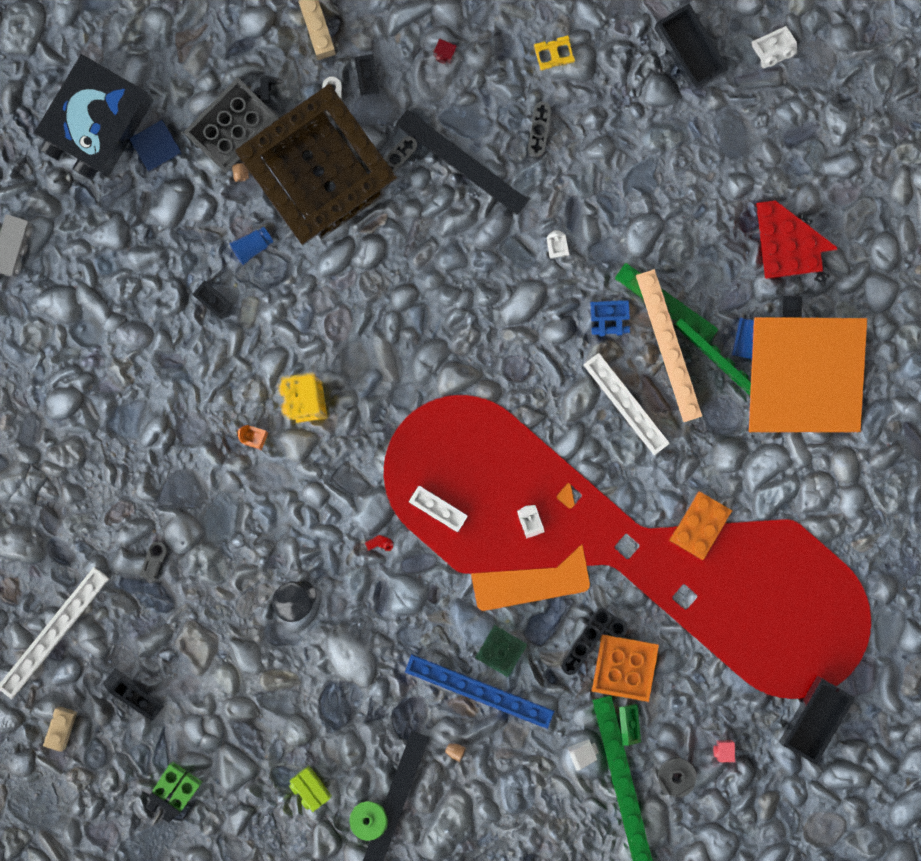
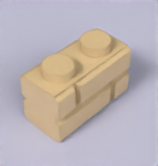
[43,706,78,752]

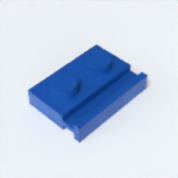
[731,318,754,360]

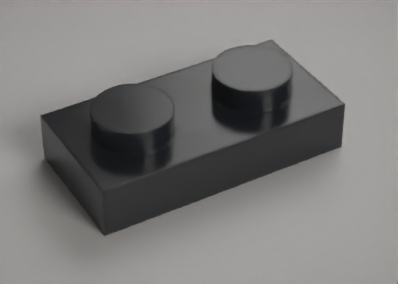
[354,54,380,96]
[192,280,234,320]

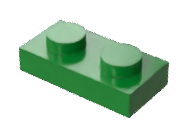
[619,704,641,746]

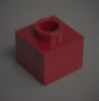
[433,38,457,64]

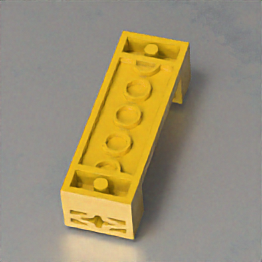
[278,373,328,423]

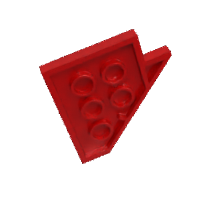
[756,200,837,279]

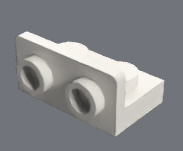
[752,26,797,69]

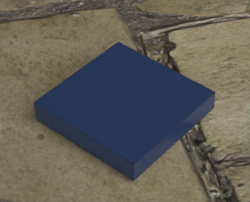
[129,120,182,172]

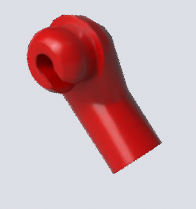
[365,535,394,551]

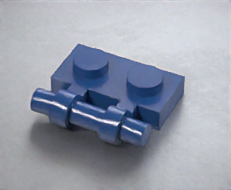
[590,300,630,336]

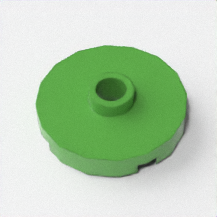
[349,801,388,841]

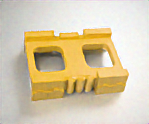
[534,35,575,71]

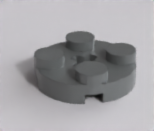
[657,757,697,797]

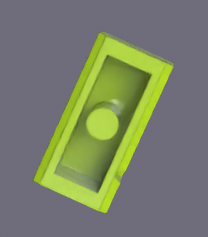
[289,765,332,812]

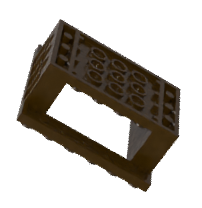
[234,83,397,246]

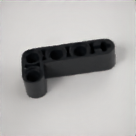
[561,608,627,675]

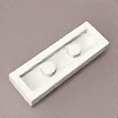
[409,486,468,532]

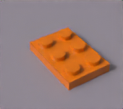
[670,491,732,560]

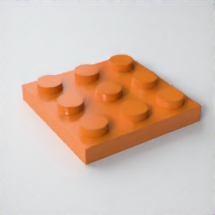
[591,634,659,702]

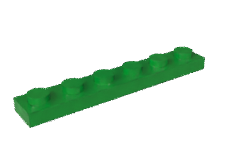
[614,263,719,344]
[673,318,751,395]

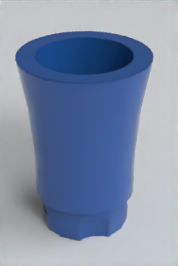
[229,226,273,266]

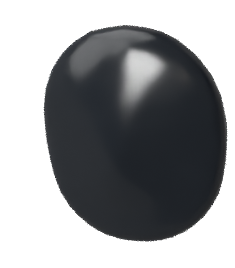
[272,581,317,622]

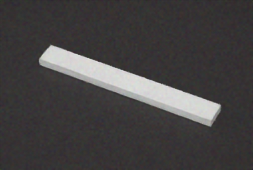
[0,567,110,699]

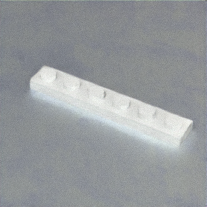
[583,353,670,455]

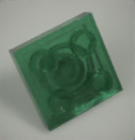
[475,624,528,677]

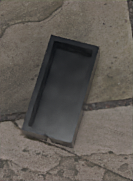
[654,3,729,93]
[779,676,855,765]

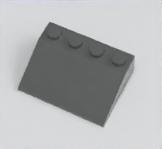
[183,77,279,173]

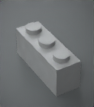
[0,214,33,278]

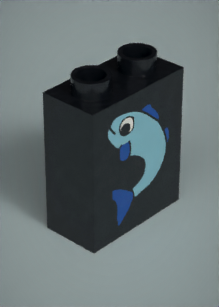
[34,54,154,181]

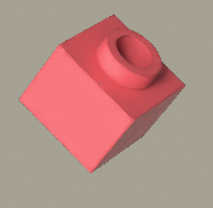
[713,740,735,762]

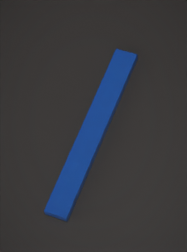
[405,654,554,729]

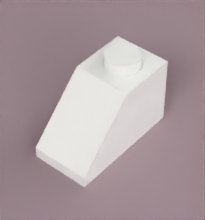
[567,739,599,771]

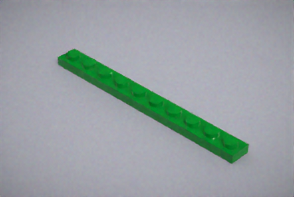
[592,695,653,861]

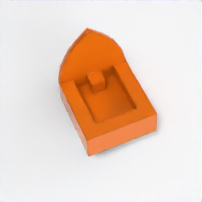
[238,425,268,450]

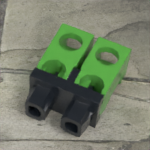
[146,761,202,823]

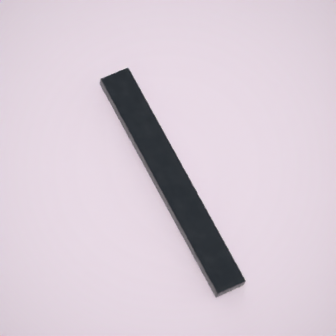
[396,109,529,216]
[363,730,429,861]

